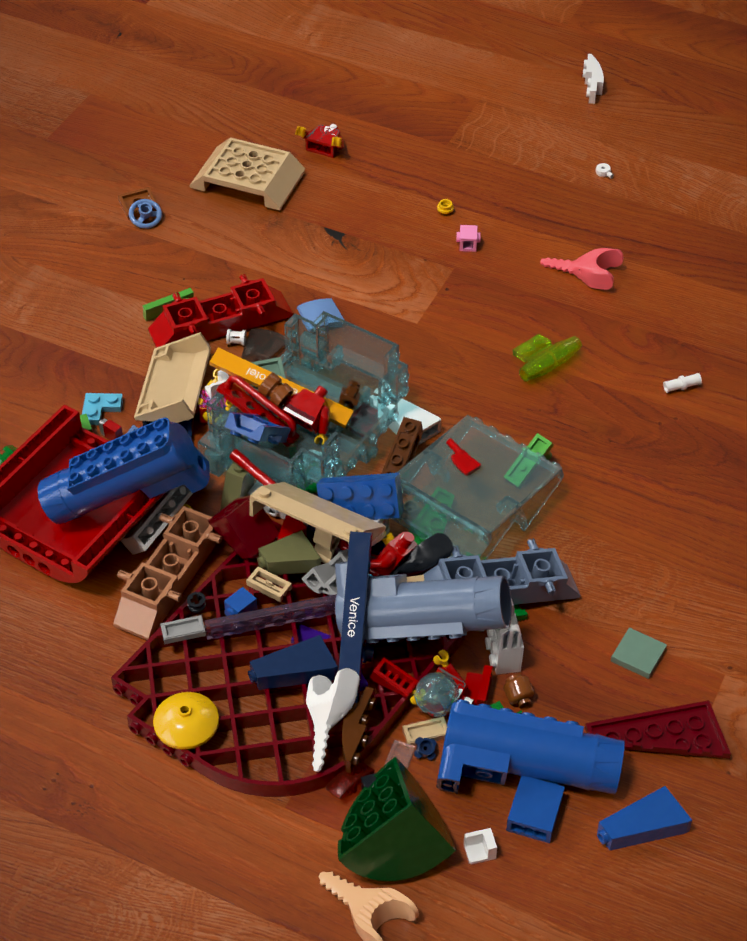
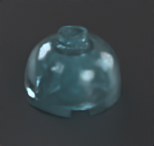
[414,672,459,717]

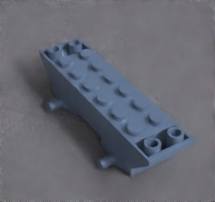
[423,538,580,605]

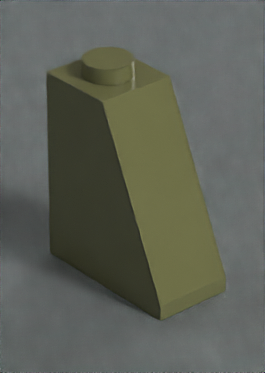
[220,462,255,510]
[257,530,321,575]

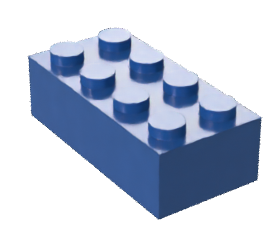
[316,473,404,520]

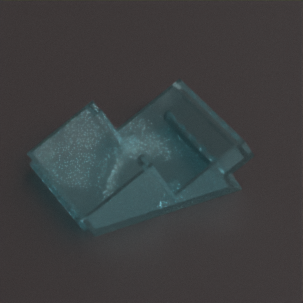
[390,415,564,560]

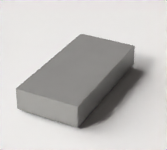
[160,615,206,644]

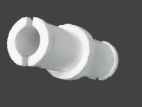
[663,373,702,393]

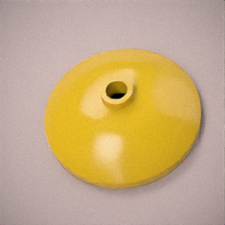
[153,692,219,749]

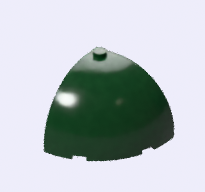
[338,756,456,881]

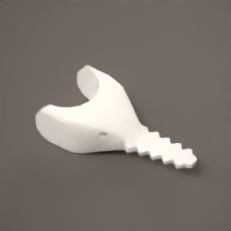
[306,668,360,772]

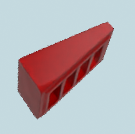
[370,657,419,698]

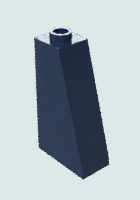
[248,635,338,690]

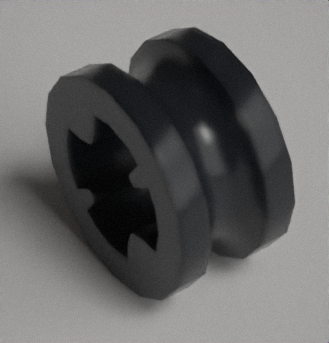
[187,592,206,613]

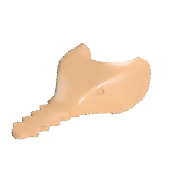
[319,872,419,941]

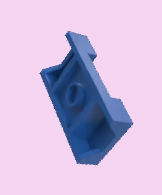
[225,412,291,445]

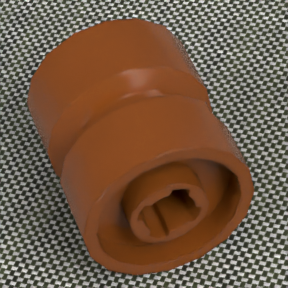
[258,372,294,408]

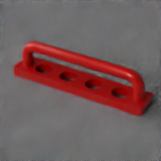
[216,375,300,447]

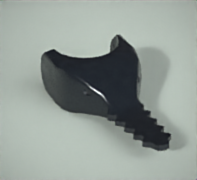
[390,533,453,577]

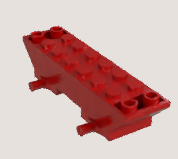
[148,274,293,348]

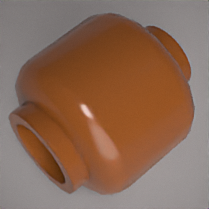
[503,674,535,707]

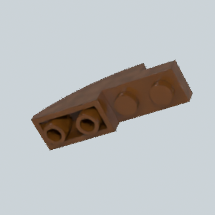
[342,686,377,773]

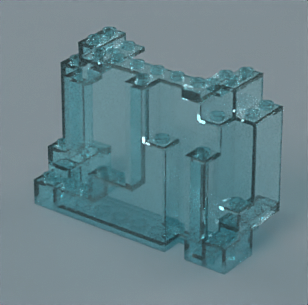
[198,311,409,490]

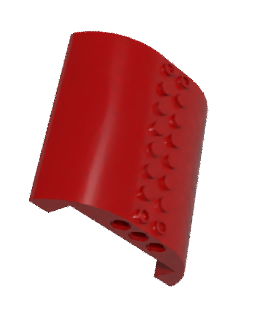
[0,404,168,583]

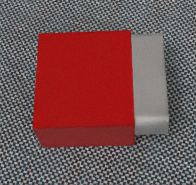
[99,418,123,441]

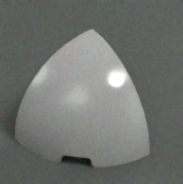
[302,549,348,596]

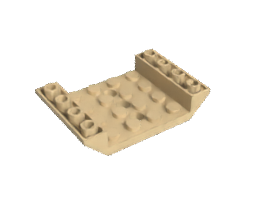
[190,137,306,210]

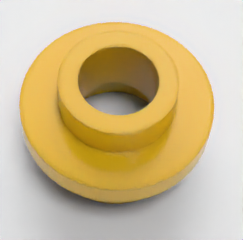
[437,199,454,214]

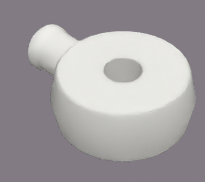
[596,163,614,178]

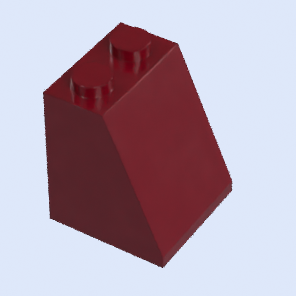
[208,496,279,559]

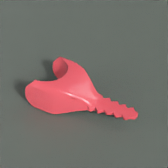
[540,248,624,290]

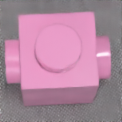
[456,225,480,252]

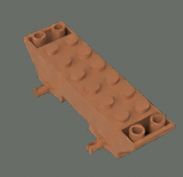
[113,506,223,640]

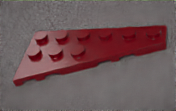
[585,700,731,759]

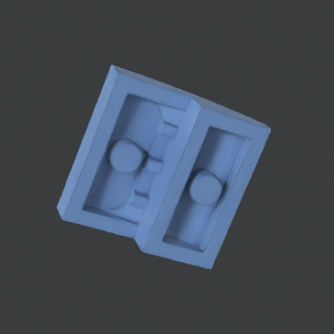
[297,298,345,331]

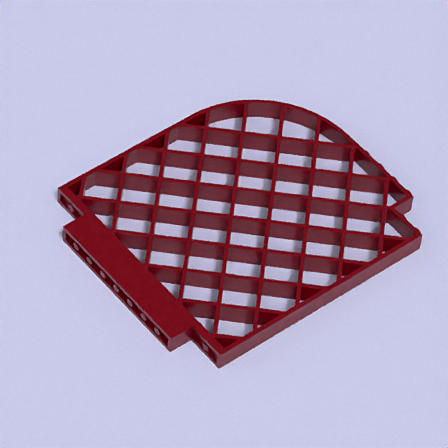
[111,519,465,797]

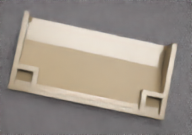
[134,332,211,423]
[249,482,386,543]

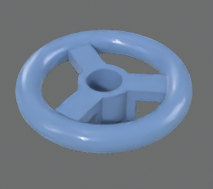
[129,199,162,229]

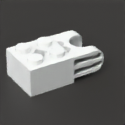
[485,598,524,675]

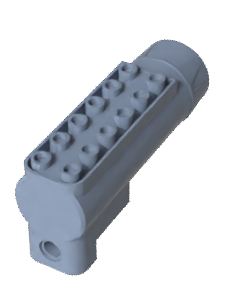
[335,561,512,643]

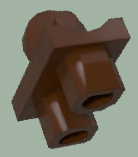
[339,379,361,410]

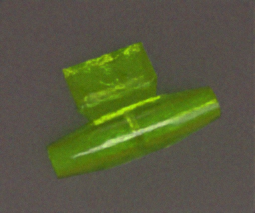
[513,334,582,382]

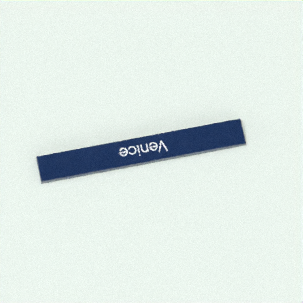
[339,531,373,703]

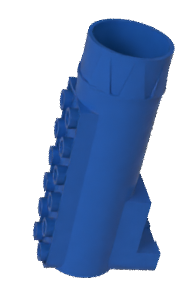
[38,417,210,524]
[436,700,625,794]

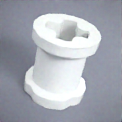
[226,329,247,346]

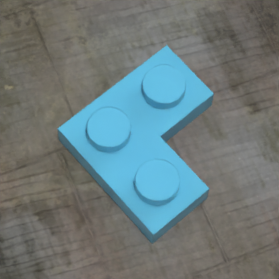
[82,393,123,425]

